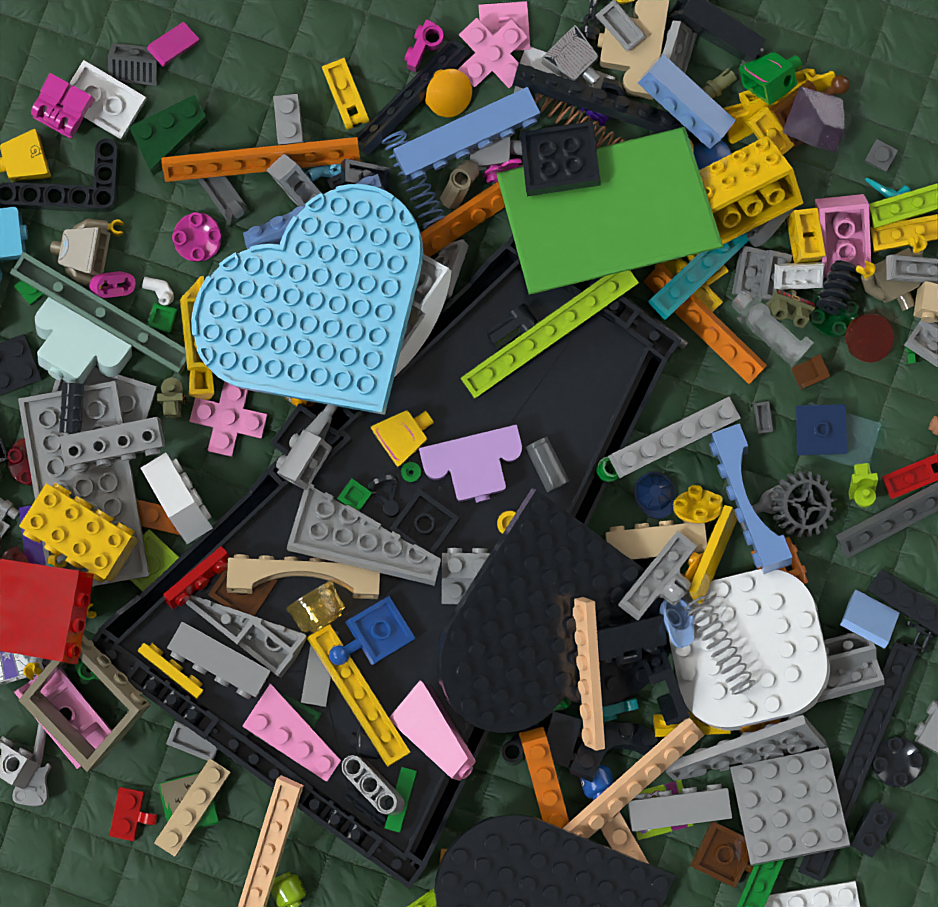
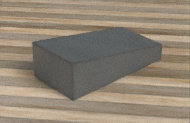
[753,401,773,434]

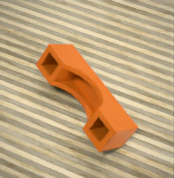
[519,727,569,828]

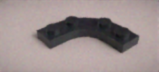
[569,722,664,782]

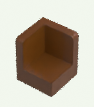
[791,354,830,391]

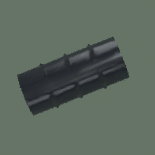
[59,383,84,434]

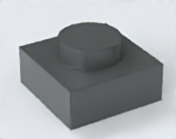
[864,139,898,173]

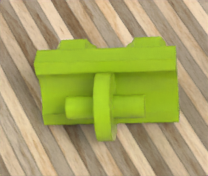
[848,463,878,508]

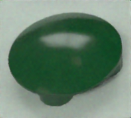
[810,294,858,338]

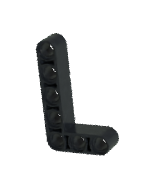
[0,138,120,213]

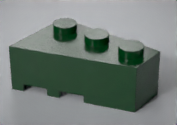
[129,95,208,176]

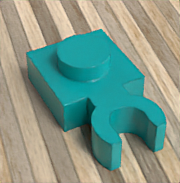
[602,698,638,722]

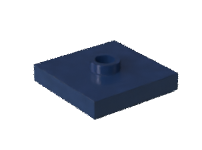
[795,404,847,456]

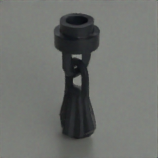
[580,0,600,41]

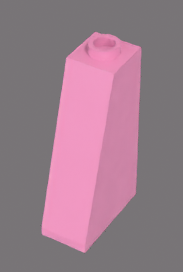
[389,681,476,781]

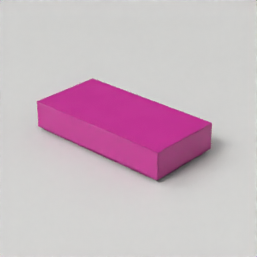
[147,22,200,66]

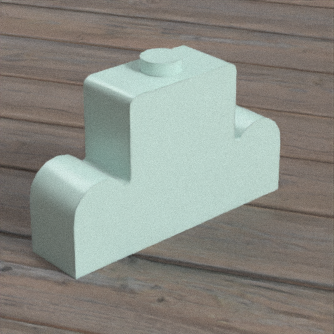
[35,297,132,384]

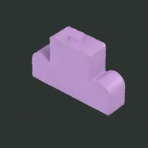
[419,425,522,503]

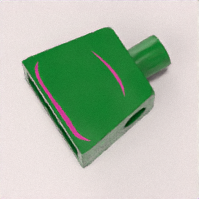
[739,53,802,105]

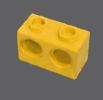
[786,208,826,263]

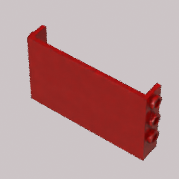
[0,559,94,664]

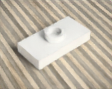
[774,262,824,290]

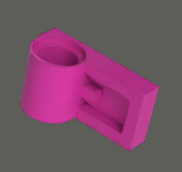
[404,20,444,73]

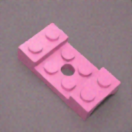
[14,667,112,769]

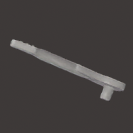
[12,723,51,807]

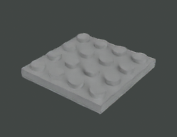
[730,748,850,866]

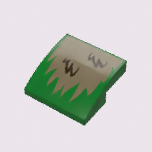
[158,773,219,830]

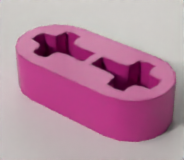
[90,271,136,298]

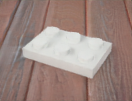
[69,60,147,140]

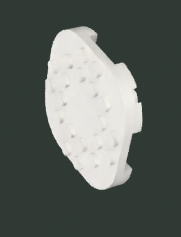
[668,569,830,730]

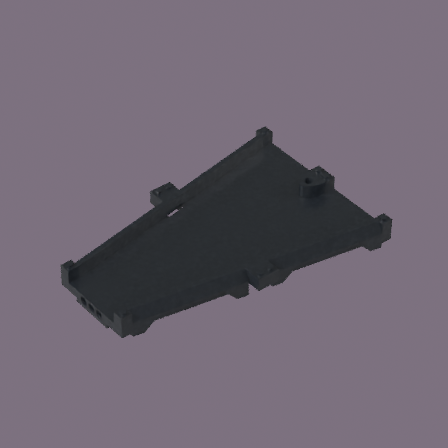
[92,234,682,889]

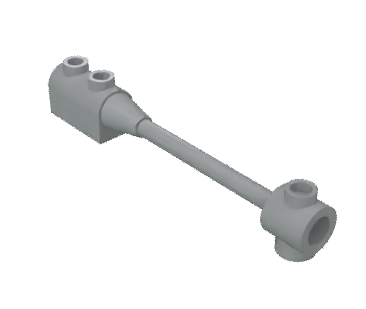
[276,404,338,491]

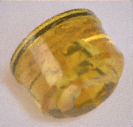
[286,580,345,633]

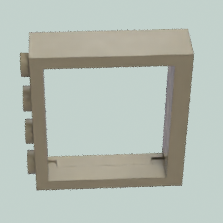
[19,635,151,772]

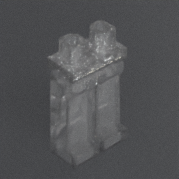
[731,290,813,367]

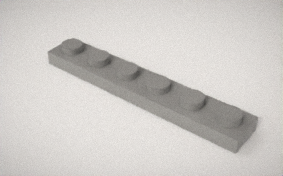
[608,397,740,478]

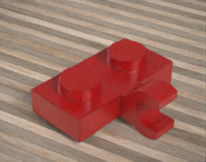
[109,787,158,841]

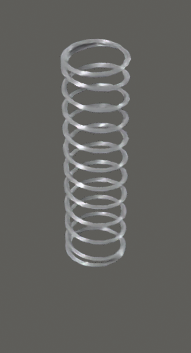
[685,596,756,695]

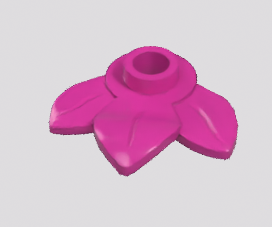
[482,158,522,183]

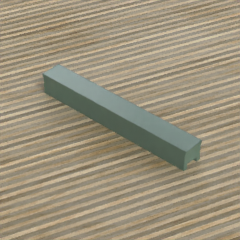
[10,252,187,375]

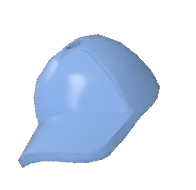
[659,598,694,648]

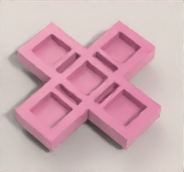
[458,18,528,88]
[190,381,268,457]

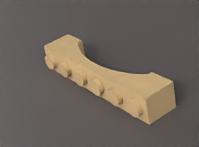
[227,554,380,599]

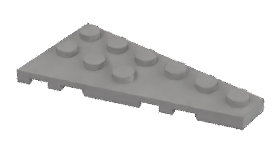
[287,484,441,586]
[665,715,828,781]

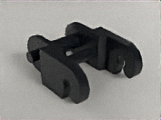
[898,621,935,654]

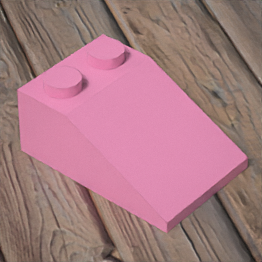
[815,194,871,278]

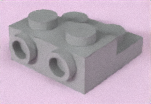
[442,548,490,604]

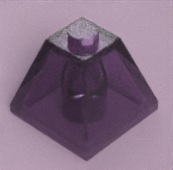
[782,86,845,152]

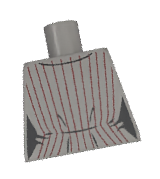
[541,25,601,87]

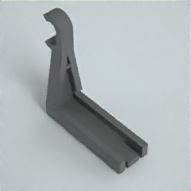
[197,176,251,226]

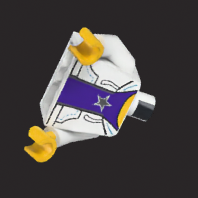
[0,651,44,684]

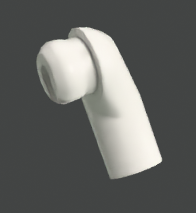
[142,277,174,306]

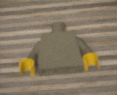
[856,235,927,311]

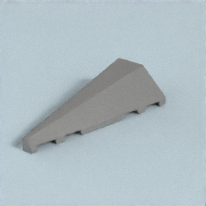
[186,595,307,678]

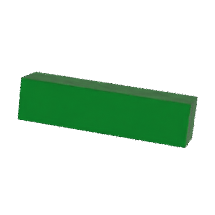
[385,767,418,833]

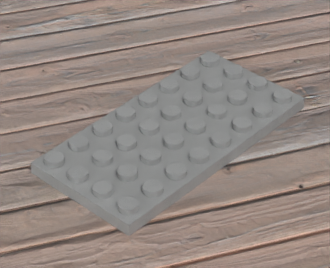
[18,381,150,587]

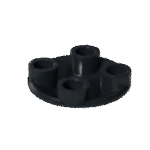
[872,737,923,787]

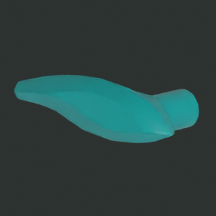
[865,177,911,199]

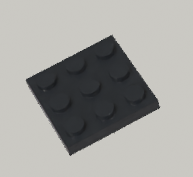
[520,121,601,197]

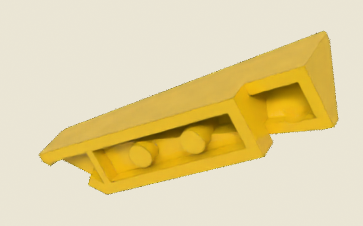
[723,68,835,144]
[180,276,214,400]

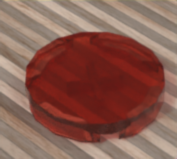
[845,313,894,363]

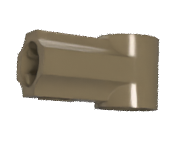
[440,160,479,209]

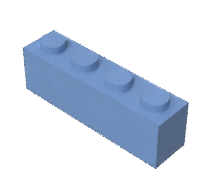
[638,54,736,149]

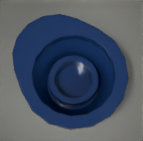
[633,472,675,519]

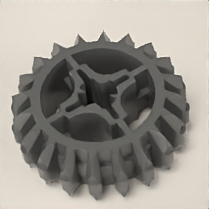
[770,471,837,538]

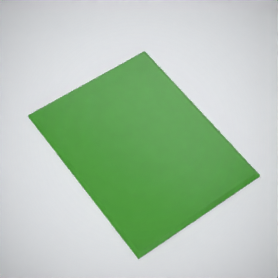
[496,127,723,295]

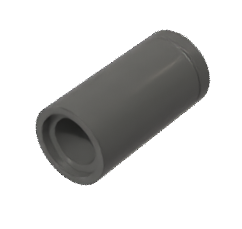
[525,437,570,493]

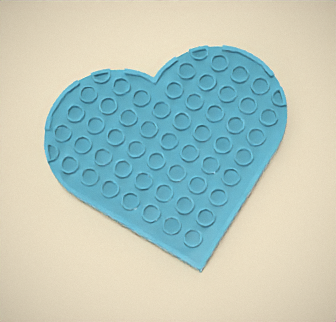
[191,184,423,415]

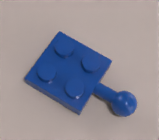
[329,596,415,665]

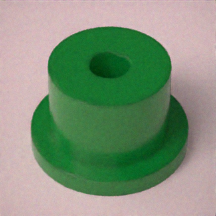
[401,462,421,482]

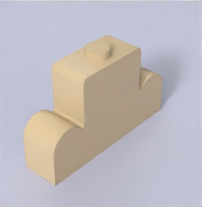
[597,0,669,100]

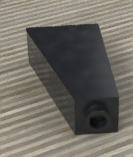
[667,0,766,62]

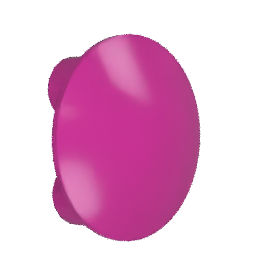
[172,212,222,262]

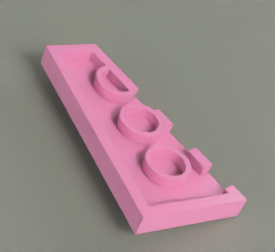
[243,684,341,782]

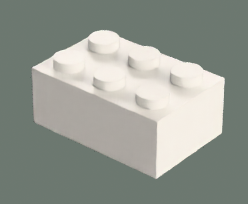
[141,453,213,544]

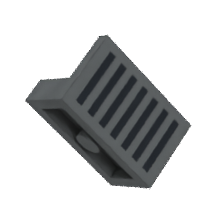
[108,43,158,86]

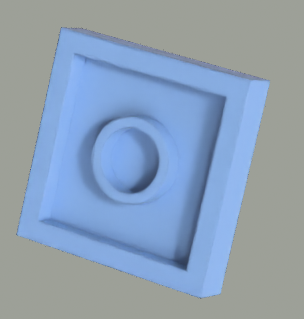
[840,589,899,649]

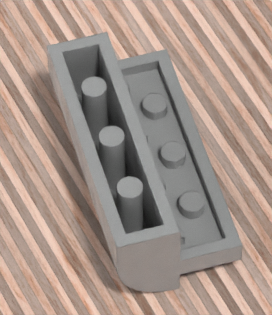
[817,632,884,702]

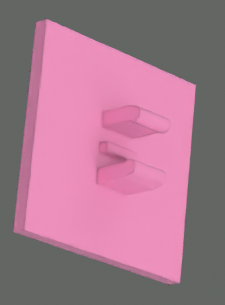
[479,1,530,51]

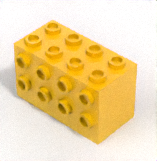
[699,135,803,244]
[19,483,139,582]

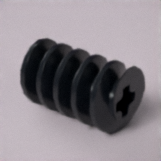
[816,260,861,316]

